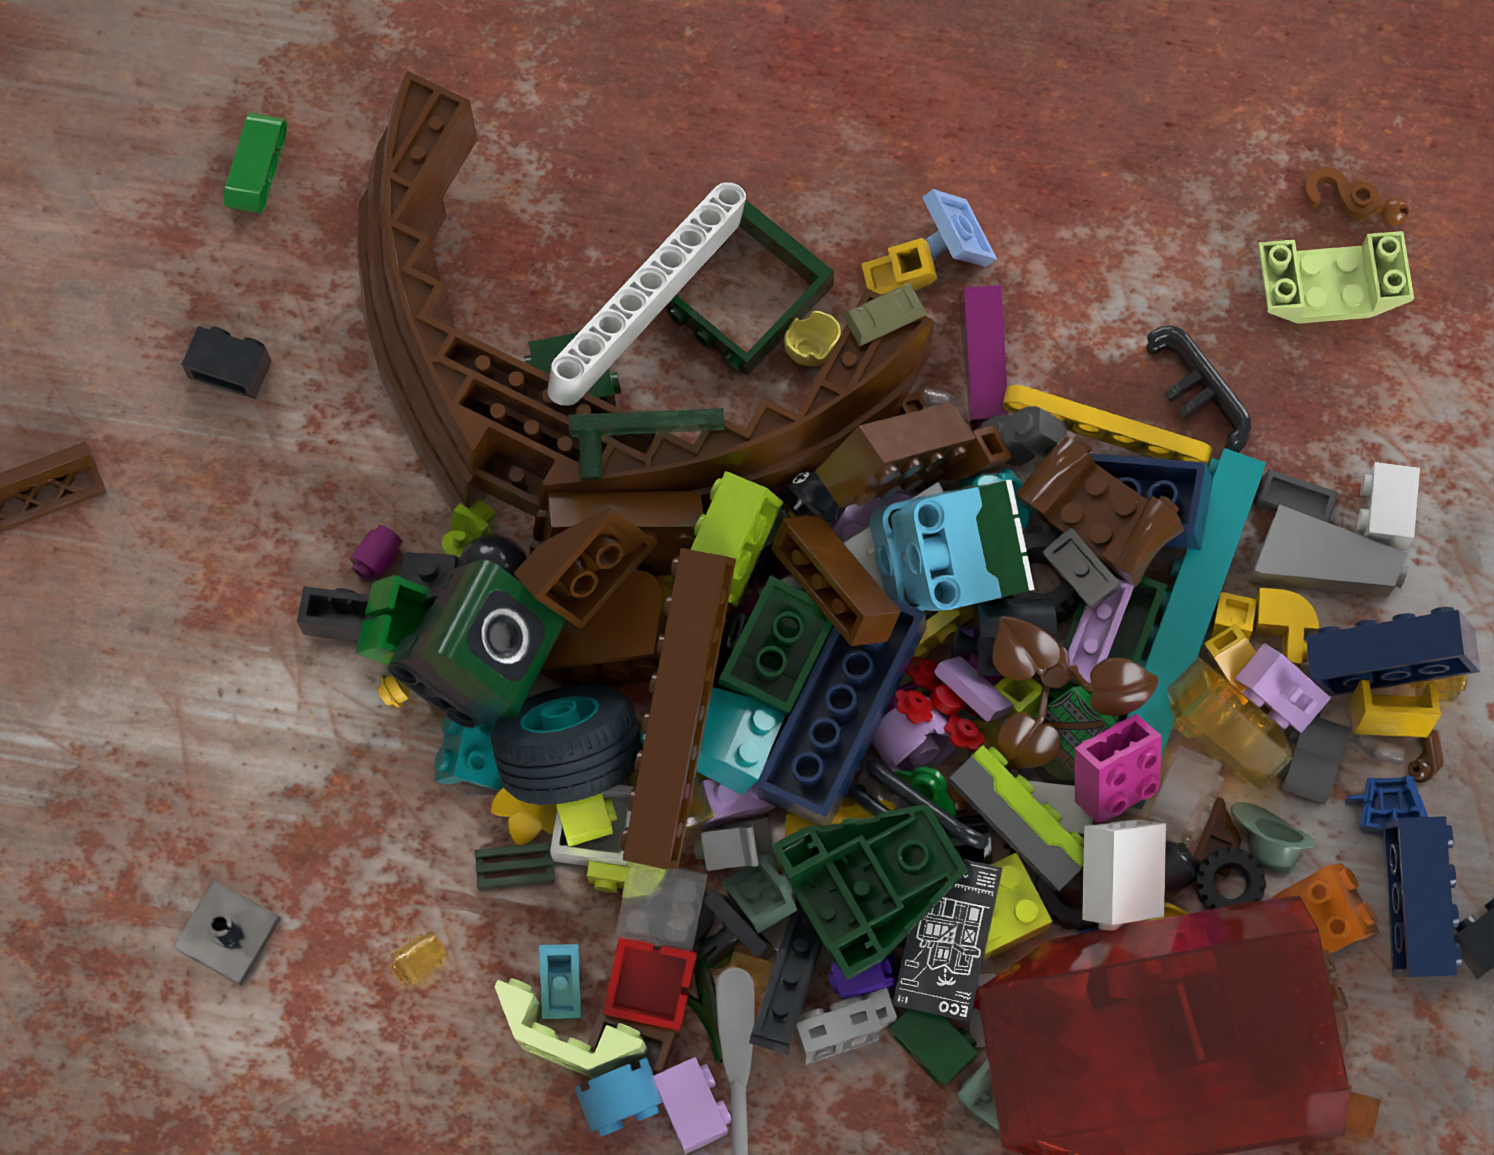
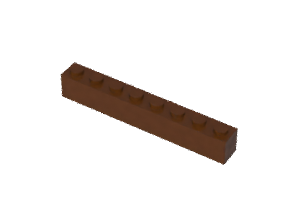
[620,548,736,870]

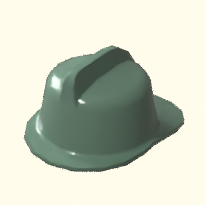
[1231,802,1316,875]

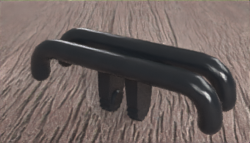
[1146,325,1252,453]
[848,758,989,875]

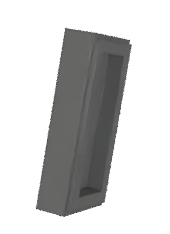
[1255,469,1339,523]

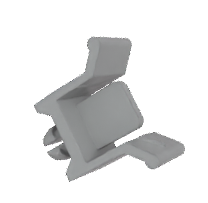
[694,817,774,871]

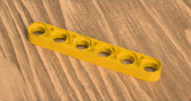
[1002,385,1213,467]

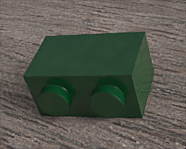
[888,1009,978,1090]

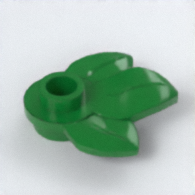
[884,767,956,817]

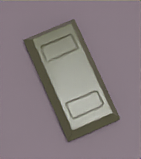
[842,282,927,347]

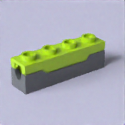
[946,745,1084,891]

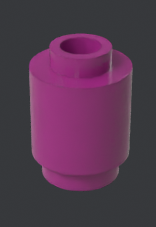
[350,525,403,582]

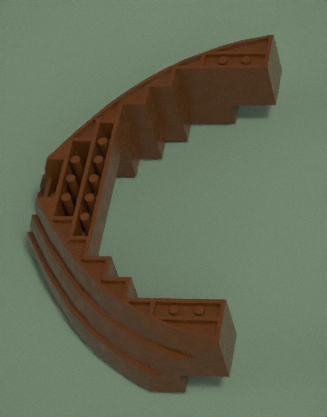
[357,71,934,554]

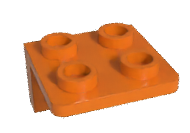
[1266,863,1380,954]

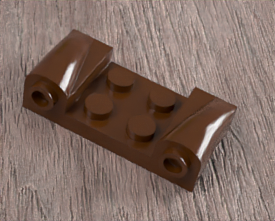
[1016,436,1184,587]

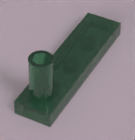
[569,408,725,480]

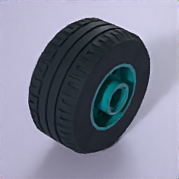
[490,684,643,805]

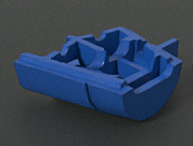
[1345,776,1428,836]

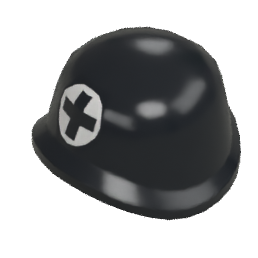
[779,472,840,525]

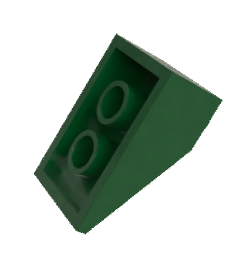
[716,575,833,720]

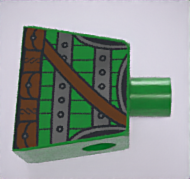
[1032,686,1117,777]

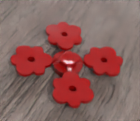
[894,656,985,752]

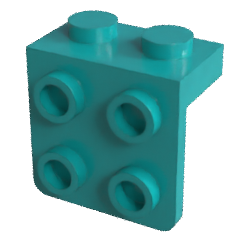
[434,716,503,791]

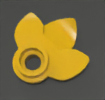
[490,787,557,845]

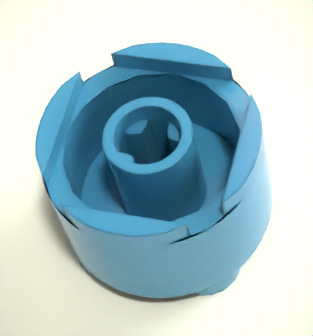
[573,1057,663,1137]

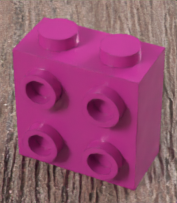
[1075,714,1161,824]

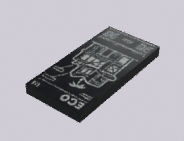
[892,859,1003,1023]

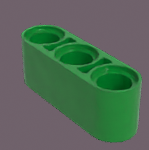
[224,112,287,214]

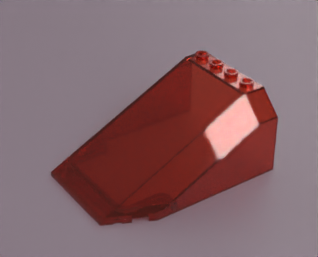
[977,895,1350,1155]

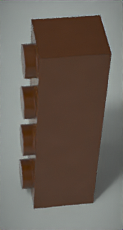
[771,515,901,646]

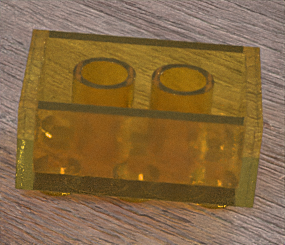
[1167,657,1293,790]

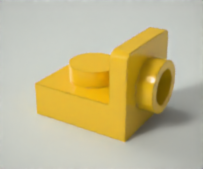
[1210,592,1257,640]

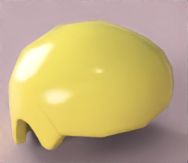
[784,311,841,367]

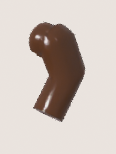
[1408,730,1444,783]

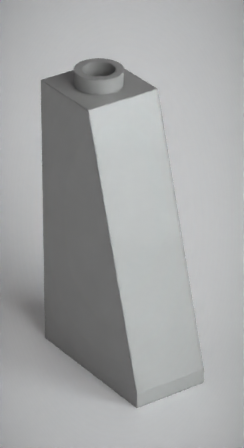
[1249,504,1409,597]

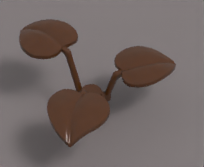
[992,616,1159,769]

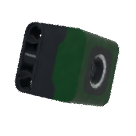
[387,560,566,728]

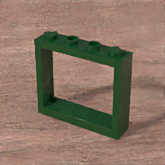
[665,199,834,376]

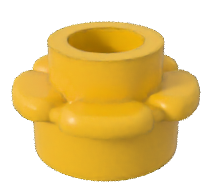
[377,675,411,708]

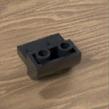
[973,598,1057,676]

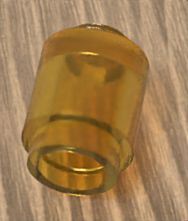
[388,931,449,987]

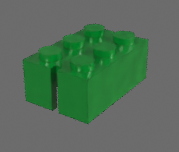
[355,575,430,666]

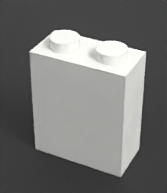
[1082,819,1166,930]

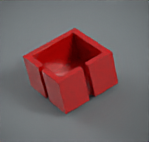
[603,933,698,1031]

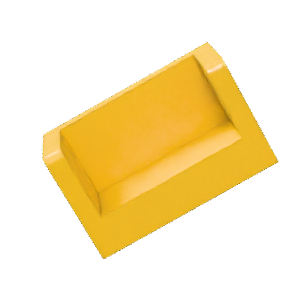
[1349,680,1441,737]

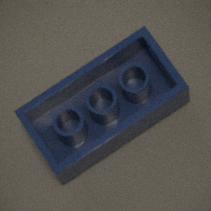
[1050,453,1213,550]
[1306,607,1481,697]
[1382,816,1462,977]

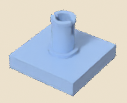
[922,189,997,267]

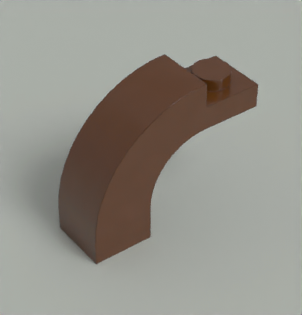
[897,392,1012,480]

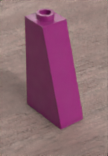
[959,285,1009,428]

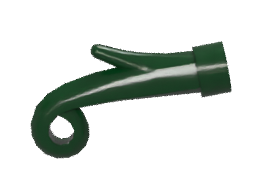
[687,935,735,1064]

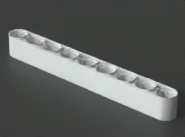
[548,182,746,406]

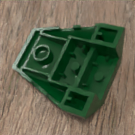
[771,804,967,980]

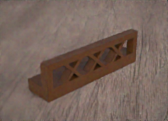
[0,442,107,533]

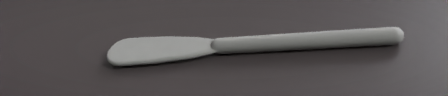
[715,967,755,1155]

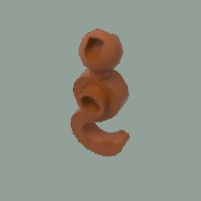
[1303,167,1409,226]

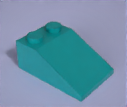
[640,687,785,795]

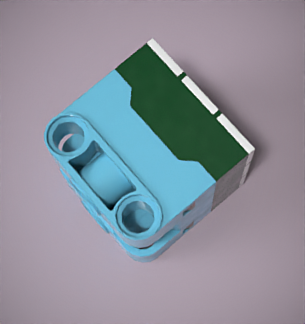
[870,480,1035,611]

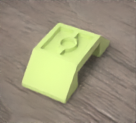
[1258,231,1414,324]
[495,978,649,1079]

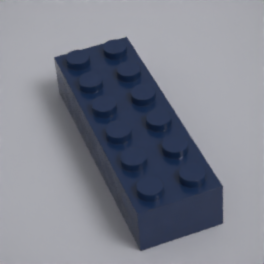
[755,598,926,826]

